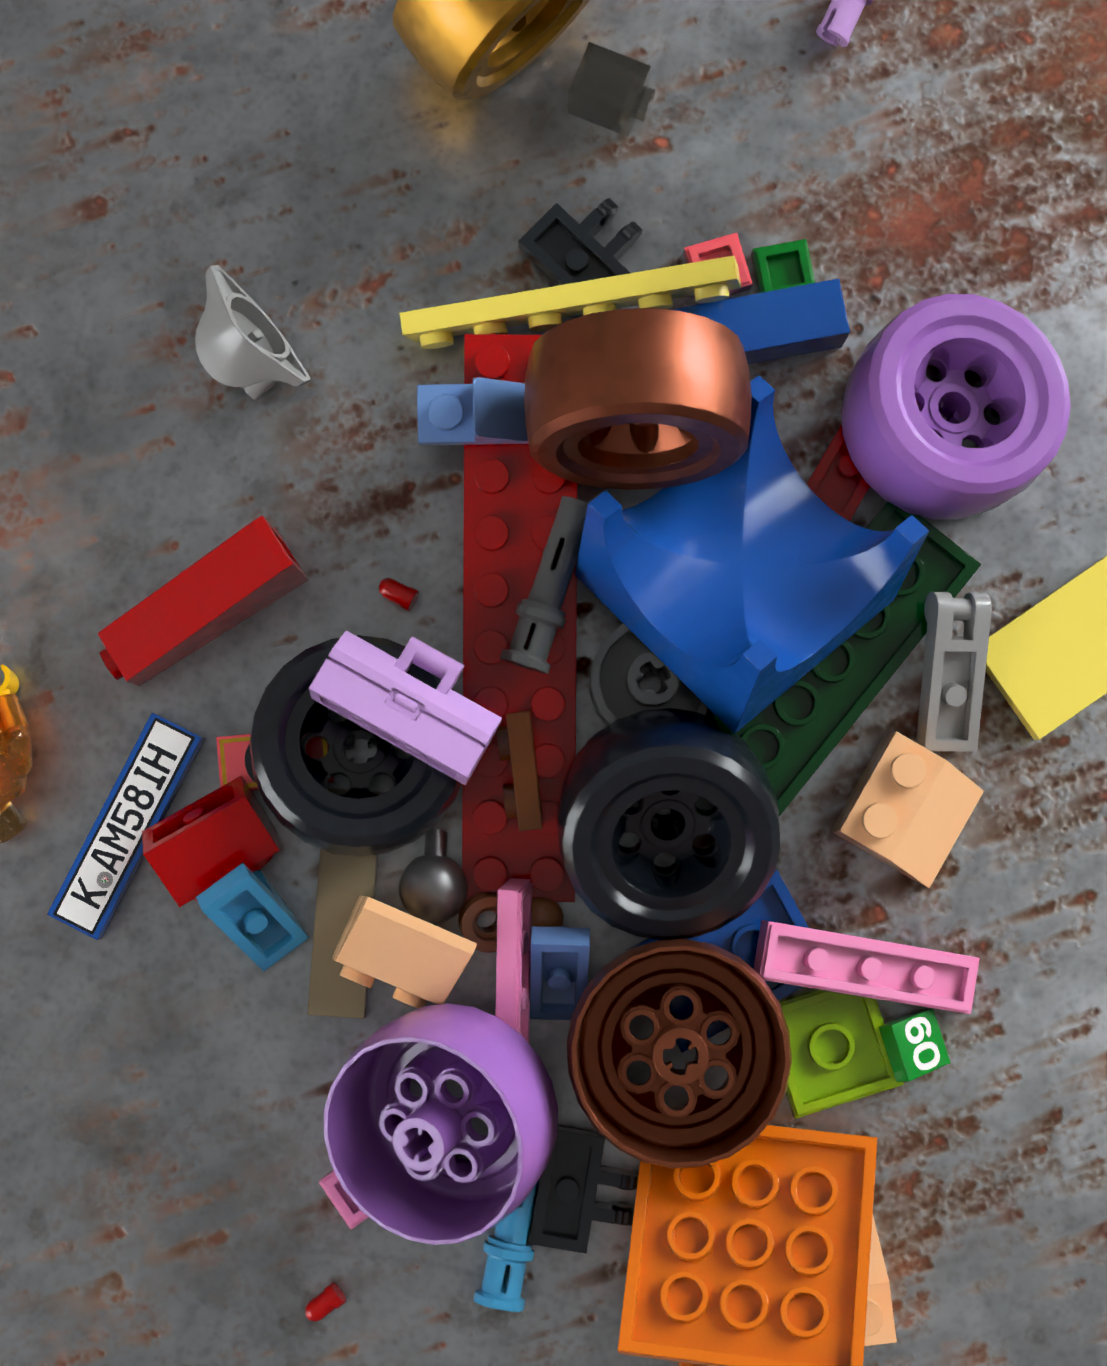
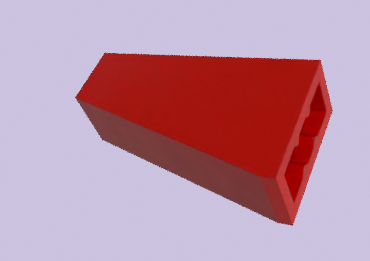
[97,515,309,686]

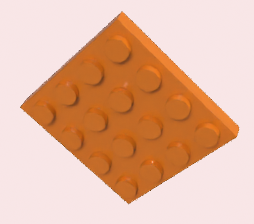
[618,1125,878,1366]

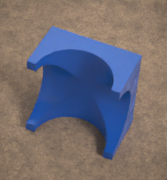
[575,375,929,734]

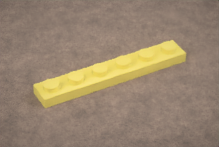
[399,256,741,349]

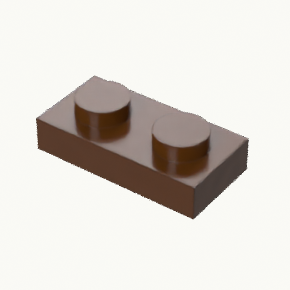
[497,710,544,831]

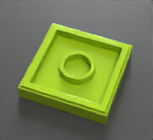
[779,989,904,1119]

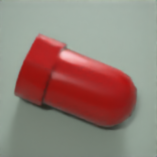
[378,578,419,611]
[305,1282,347,1322]

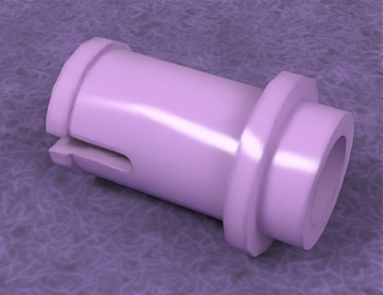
[816,0,873,47]

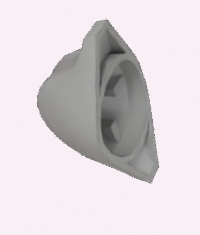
[195,265,311,400]

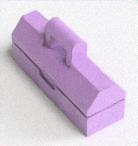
[309,630,502,785]

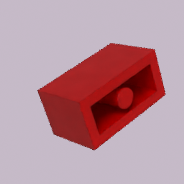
[142,776,280,908]

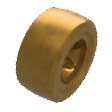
[392,0,590,100]

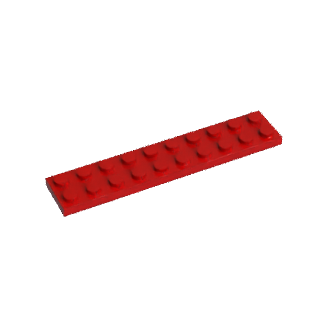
[462,334,577,902]

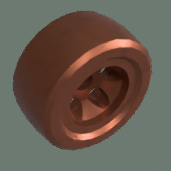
[524,308,752,490]
[566,939,792,1168]

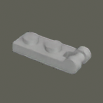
[916,592,992,752]

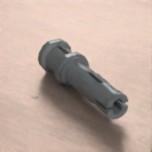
[500,496,588,674]

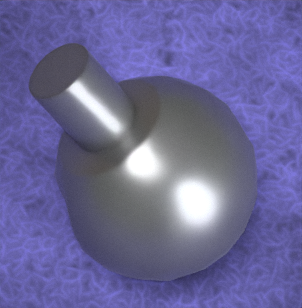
[399,829,468,926]

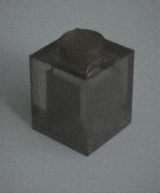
[568,42,656,137]

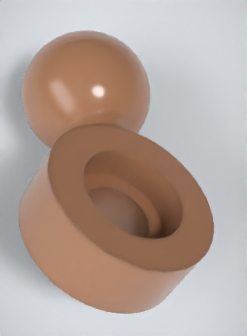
[458,892,564,953]

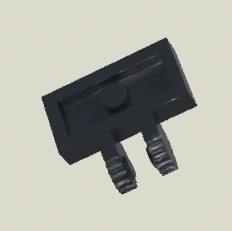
[518,198,643,285]
[529,1126,639,1254]

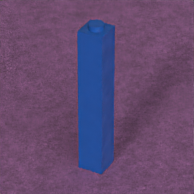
[535,278,850,365]

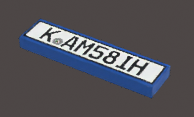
[47,713,205,940]

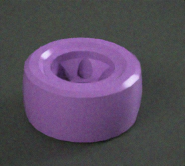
[841,294,1071,520]
[324,1003,558,1245]

